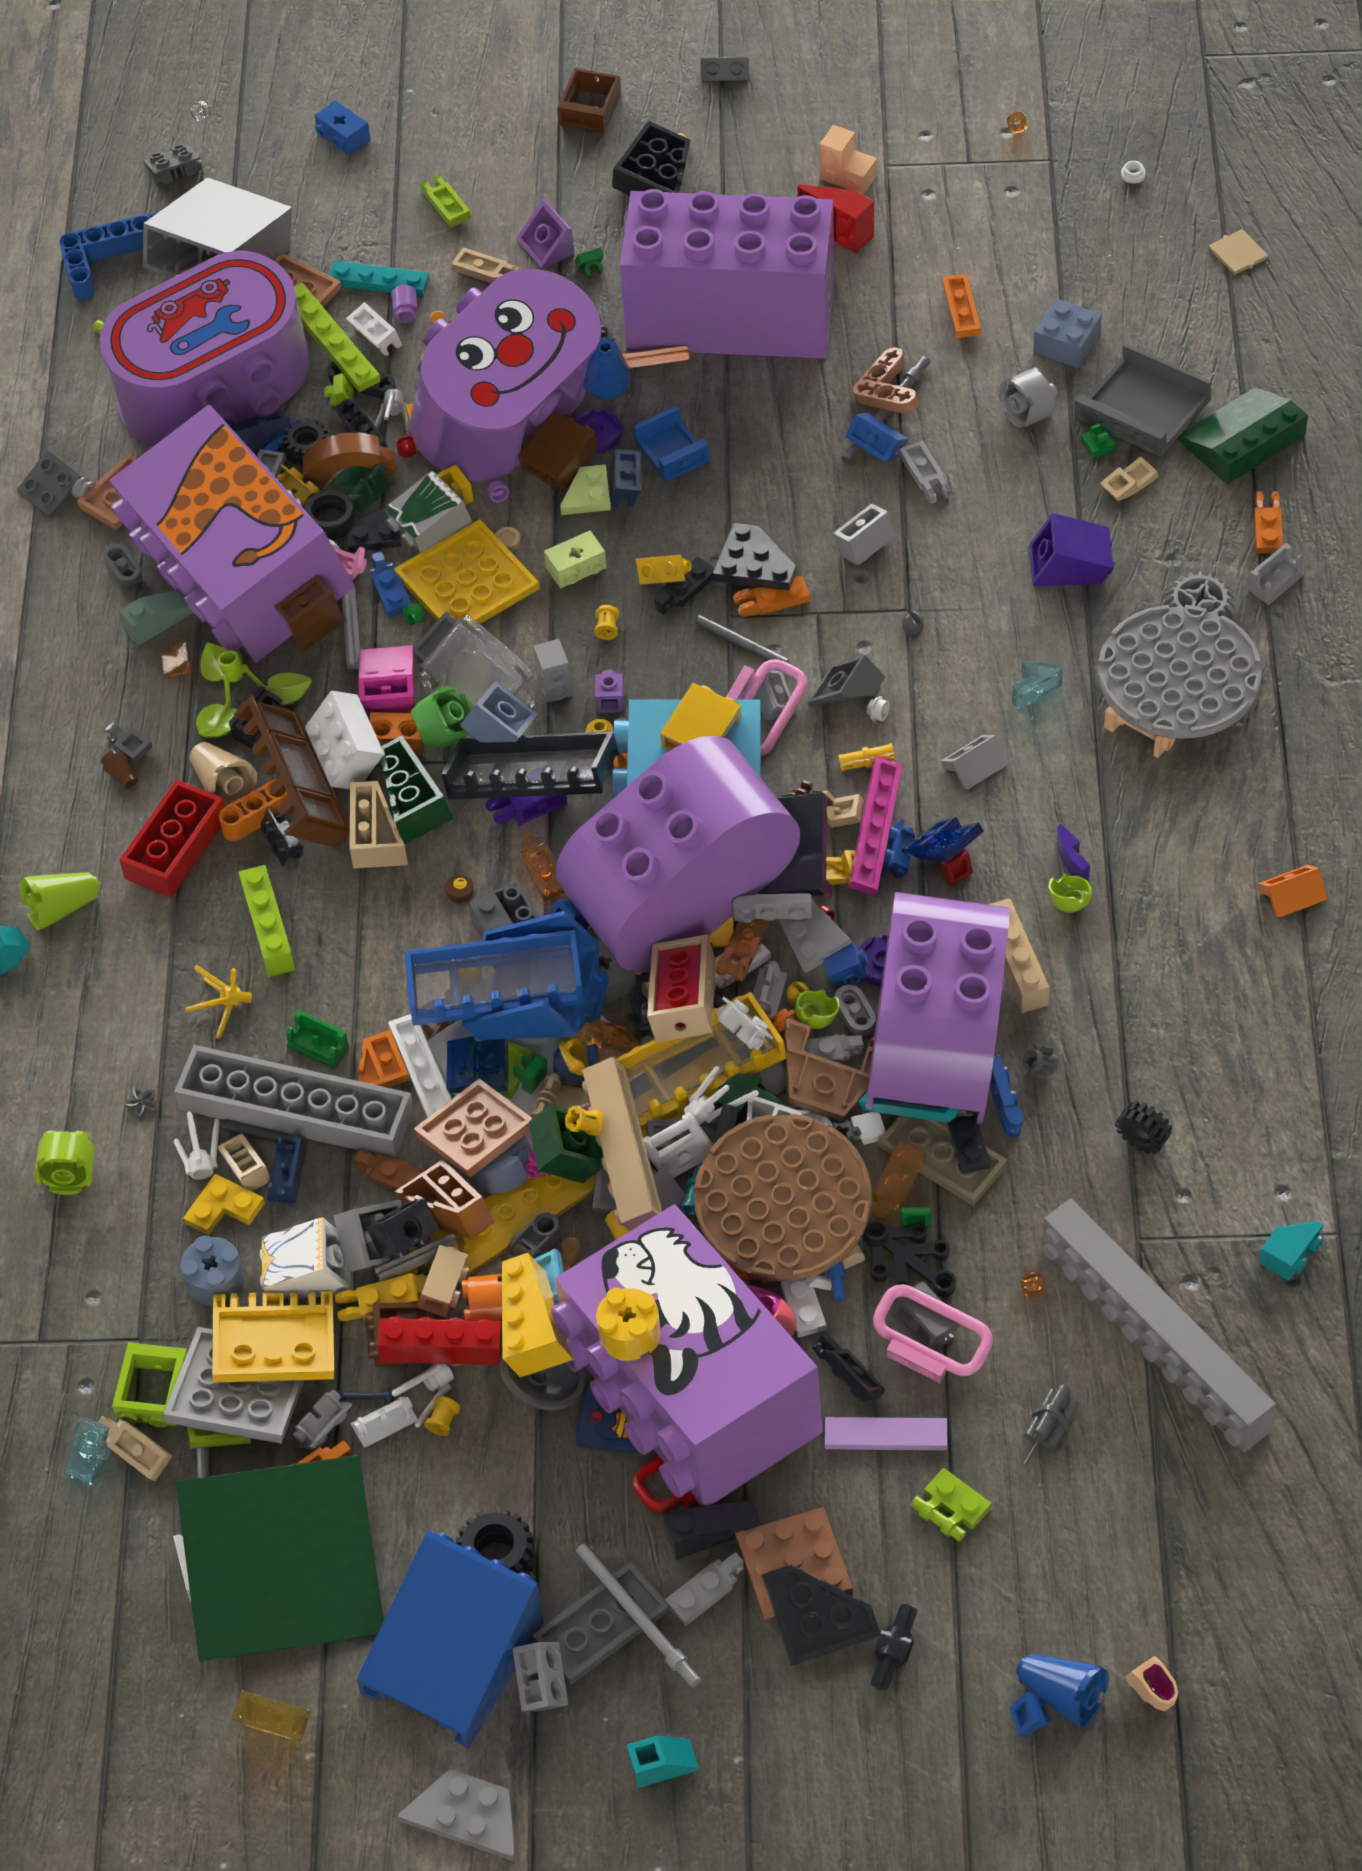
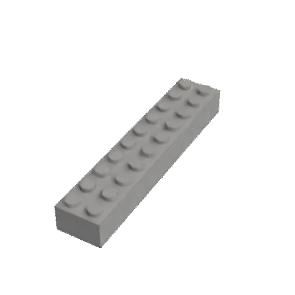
[1042,1198,1276,1453]

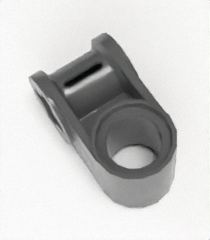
[507,1212,562,1259]

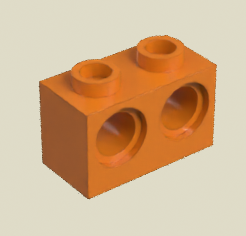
[369,712,425,756]

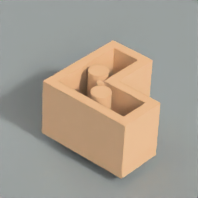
[820,125,877,195]

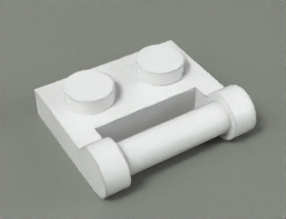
[643,1112,713,1178]

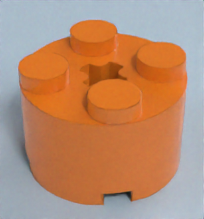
[462,1274,502,1329]

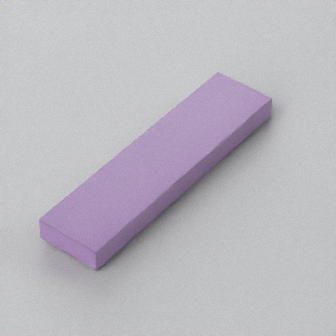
[825,1417,947,1450]

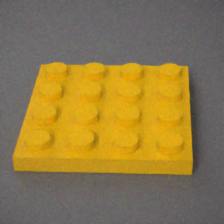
[394,519,540,635]

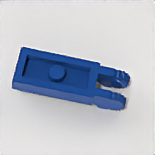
[990,1056,1024,1138]

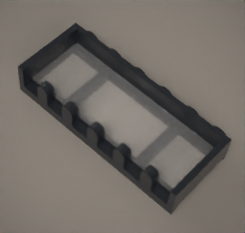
[441,731,619,800]

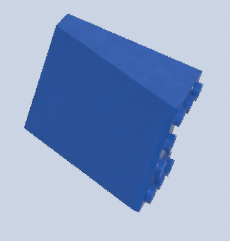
[357,1530,544,1748]

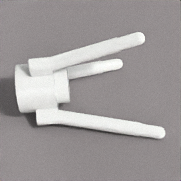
[684,1066,758,1125]
[174,1112,220,1180]
[392,1364,454,1428]

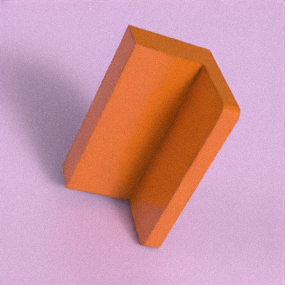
[1258,865,1327,918]

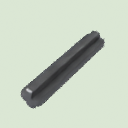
[375,1233,459,1281]

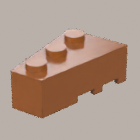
[395,1159,494,1239]

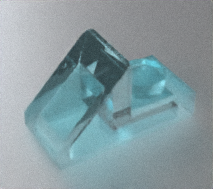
[1012,661,1063,710]
[64,1417,112,1486]

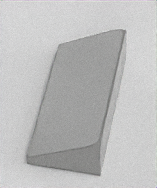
[755,670,797,720]

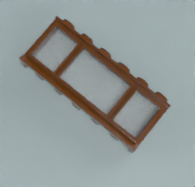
[234,695,350,848]

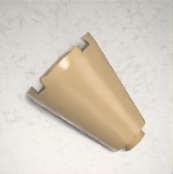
[190,742,257,807]

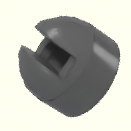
[902,611,924,634]

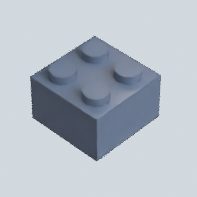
[1033,298,1102,369]

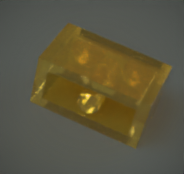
[232,1690,311,1742]

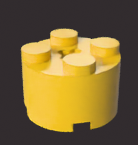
[596,1288,661,1361]

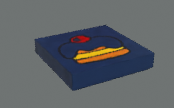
[576,1388,637,1454]

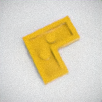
[183,1174,265,1236]

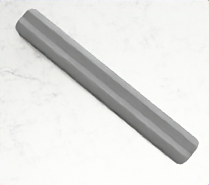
[342,585,360,671]

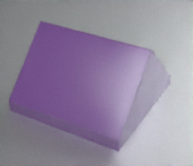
[516,199,574,269]

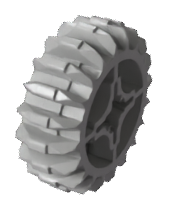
[1163,571,1236,620]

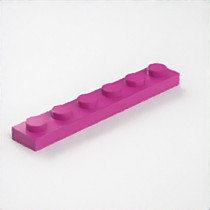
[848,756,902,896]

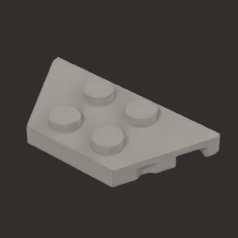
[398,1769,516,1861]

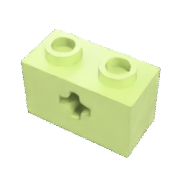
[544,531,606,588]

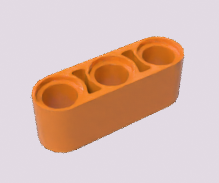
[219,779,289,841]

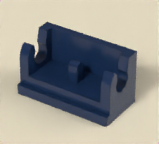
[611,449,641,507]
[267,1136,305,1203]

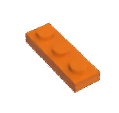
[942,274,981,338]

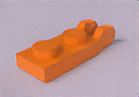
[1254,491,1283,554]
[733,576,811,617]

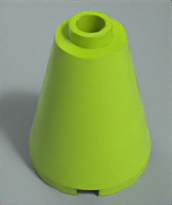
[19,872,100,930]

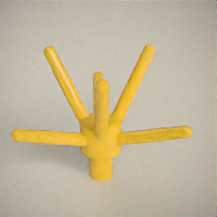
[185,966,252,1039]

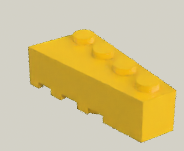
[502,1253,574,1378]

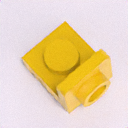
[437,465,474,505]

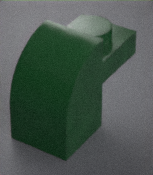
[713,1074,781,1125]

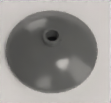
[499,1348,585,1410]

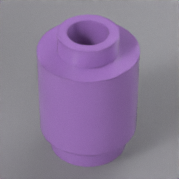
[391,285,418,323]

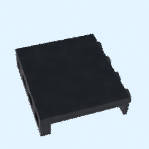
[758,790,833,899]

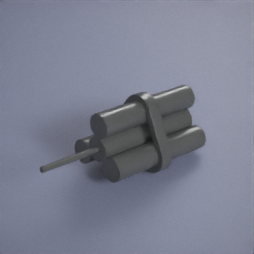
[1023,1384,1079,1466]

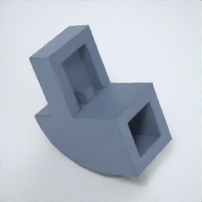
[471,1136,532,1194]

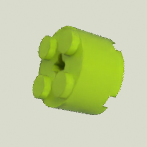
[34,1130,96,1195]

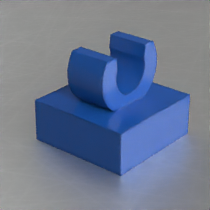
[1009,1692,1052,1736]

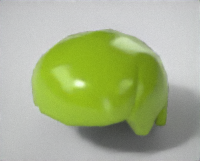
[1048,874,1092,913]
[794,989,840,1030]

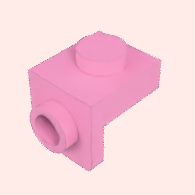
[333,547,367,582]

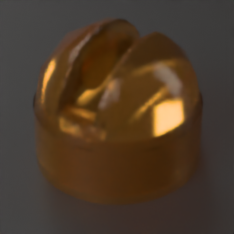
[1007,112,1027,134]
[1020,1271,1044,1297]

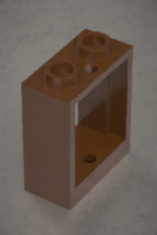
[557,68,621,133]

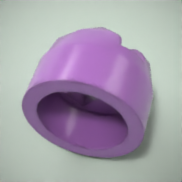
[487,480,509,503]

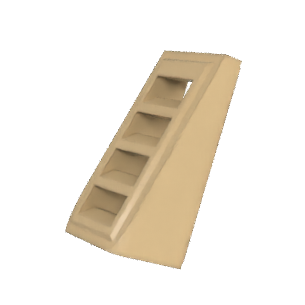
[218,1133,270,1191]

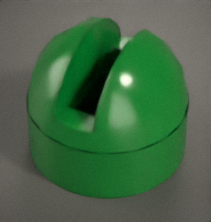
[402,604,424,625]

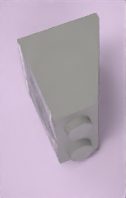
[384,470,472,553]

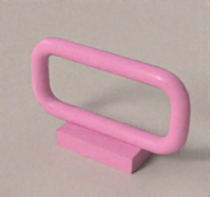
[726,659,808,757]
[873,1284,993,1384]

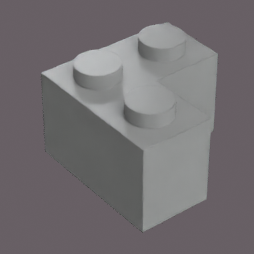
[333,1200,402,1273]

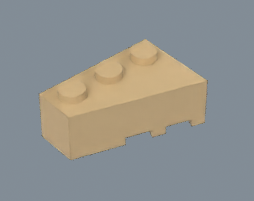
[350,781,408,868]

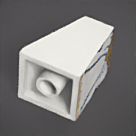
[260,1217,354,1300]

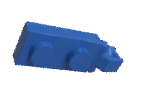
[370,551,412,617]

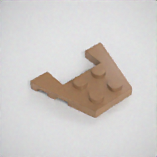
[784,1018,873,1122]

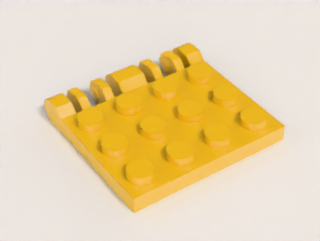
[212,1291,334,1383]

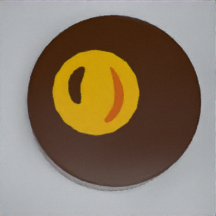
[445,875,474,903]

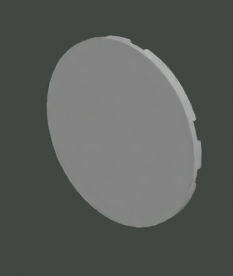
[1098,605,1262,739]

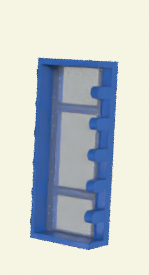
[405,930,584,1026]

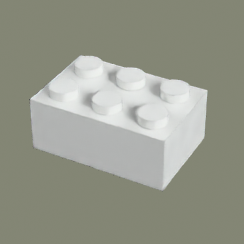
[305,691,384,789]

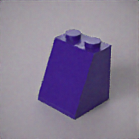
[1029,513,1115,586]

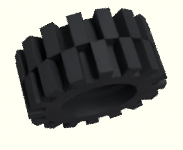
[283,418,329,466]
[1115,1101,1173,1154]

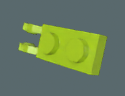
[419,174,472,228]

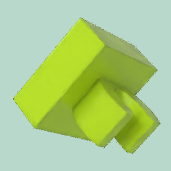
[324,373,354,406]

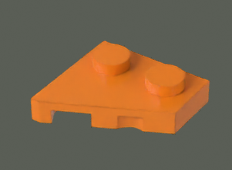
[358,1030,410,1088]

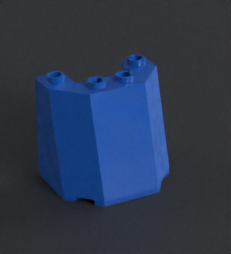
[462,911,609,1040]

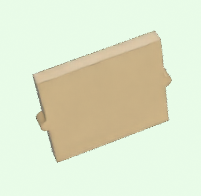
[1209,229,1268,275]

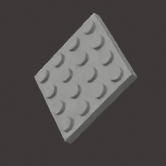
[163,1327,305,1444]

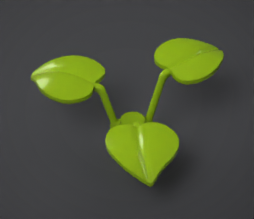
[196,642,312,738]

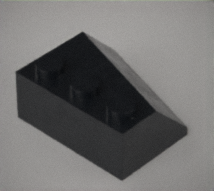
[612,120,691,196]

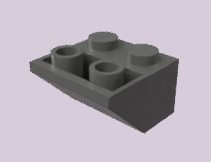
[469,881,540,938]

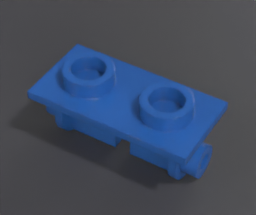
[881,819,916,878]

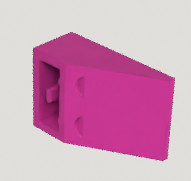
[359,645,416,718]

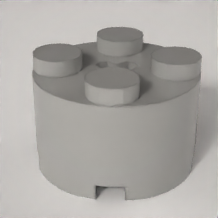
[999,367,1058,428]

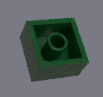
[529,1104,603,1184]

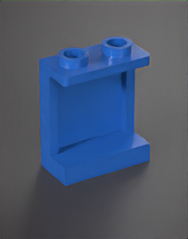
[633,406,709,482]

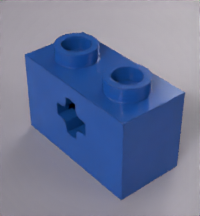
[314,100,371,155]

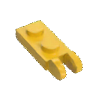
[335,1273,419,1322]

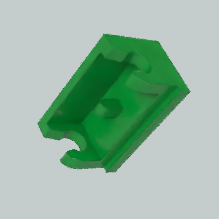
[286,1009,350,1070]

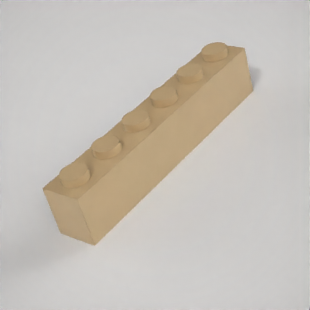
[582,1057,662,1231]

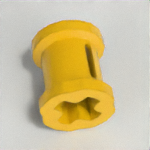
[594,605,619,640]
[565,1105,604,1136]
[424,1396,461,1436]

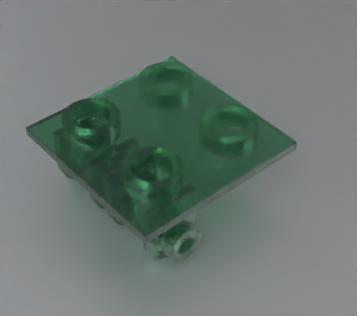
[322,464,395,514]

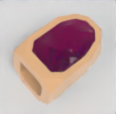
[1125,1656,1178,1711]

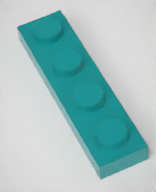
[328,260,430,297]
[858,1093,961,1122]

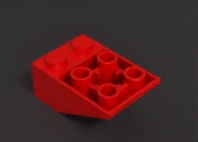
[797,184,874,253]

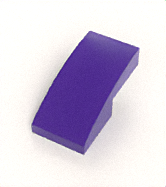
[1056,824,1090,881]

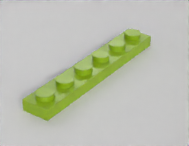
[294,283,381,392]

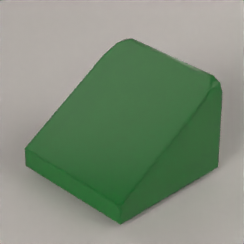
[901,1207,931,1227]

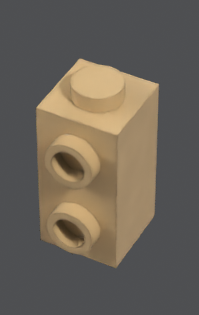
[418,1245,470,1317]

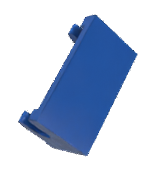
[845,413,909,462]

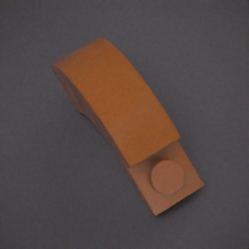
[302,433,396,484]

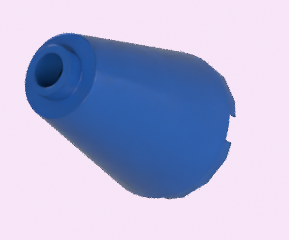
[583,338,631,400]
[1016,1654,1109,1727]

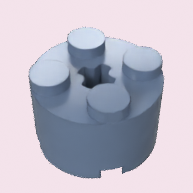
[181,1235,244,1306]

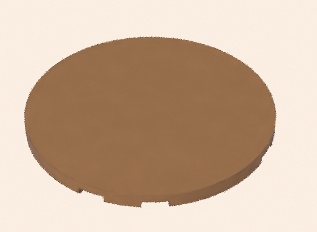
[694,1114,872,1281]

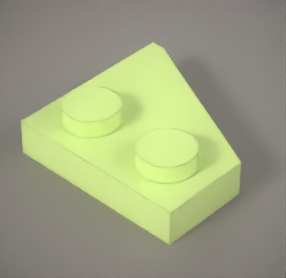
[560,464,611,515]

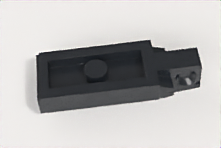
[654,556,715,615]
[947,1109,991,1174]
[812,1334,885,1401]

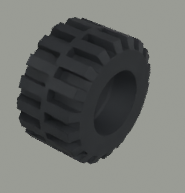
[456,1508,536,1575]

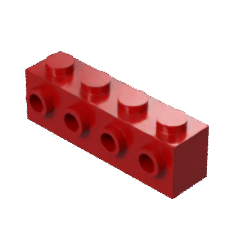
[378,1316,502,1365]

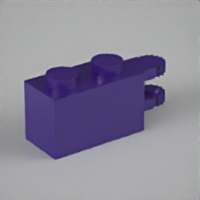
[485,765,568,826]

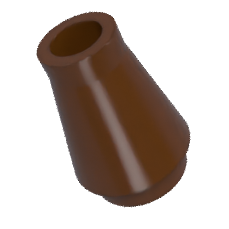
[101,749,138,790]

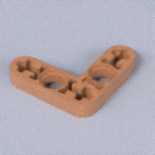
[853,348,919,414]

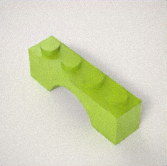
[239,865,295,978]

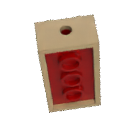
[647,934,716,1042]

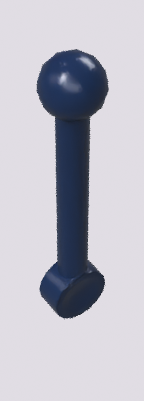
[335,1389,395,1403]

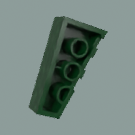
[381,736,453,844]

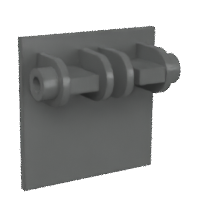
[143,144,202,186]
[16,449,81,517]

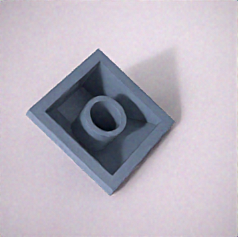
[460,681,537,743]

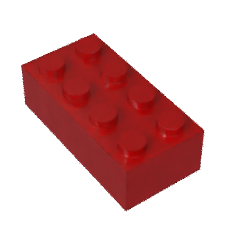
[119,779,225,898]

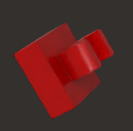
[940,848,973,886]

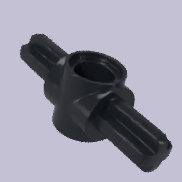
[870,1603,918,1690]

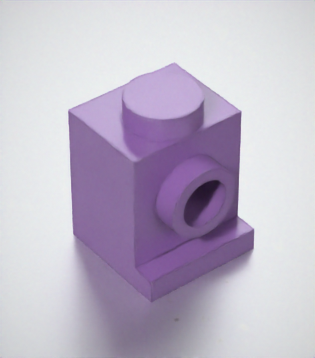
[595,670,624,713]

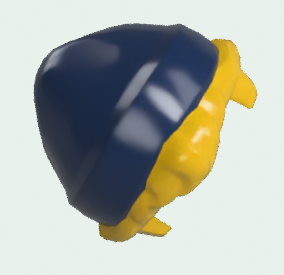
[553,1037,603,1086]

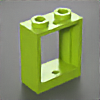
[112,1342,187,1428]

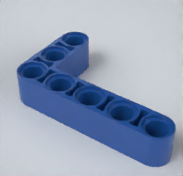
[59,211,160,300]

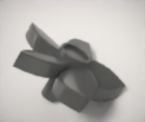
[124,1087,158,1120]

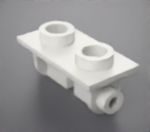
[716,997,774,1050]
[351,1396,418,1448]

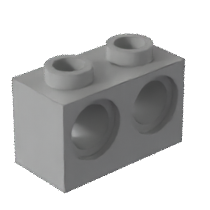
[533,639,572,703]
[513,1642,568,1712]

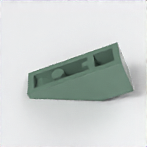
[119,590,193,646]

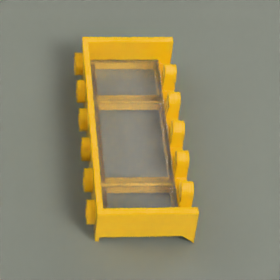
[616,992,786,1131]

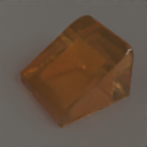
[162,641,191,677]

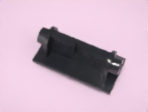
[260,808,303,866]

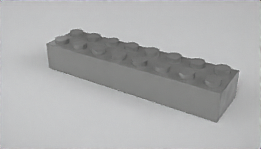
[174,1045,414,1159]

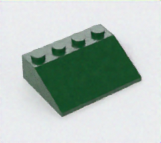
[1177,387,1308,484]

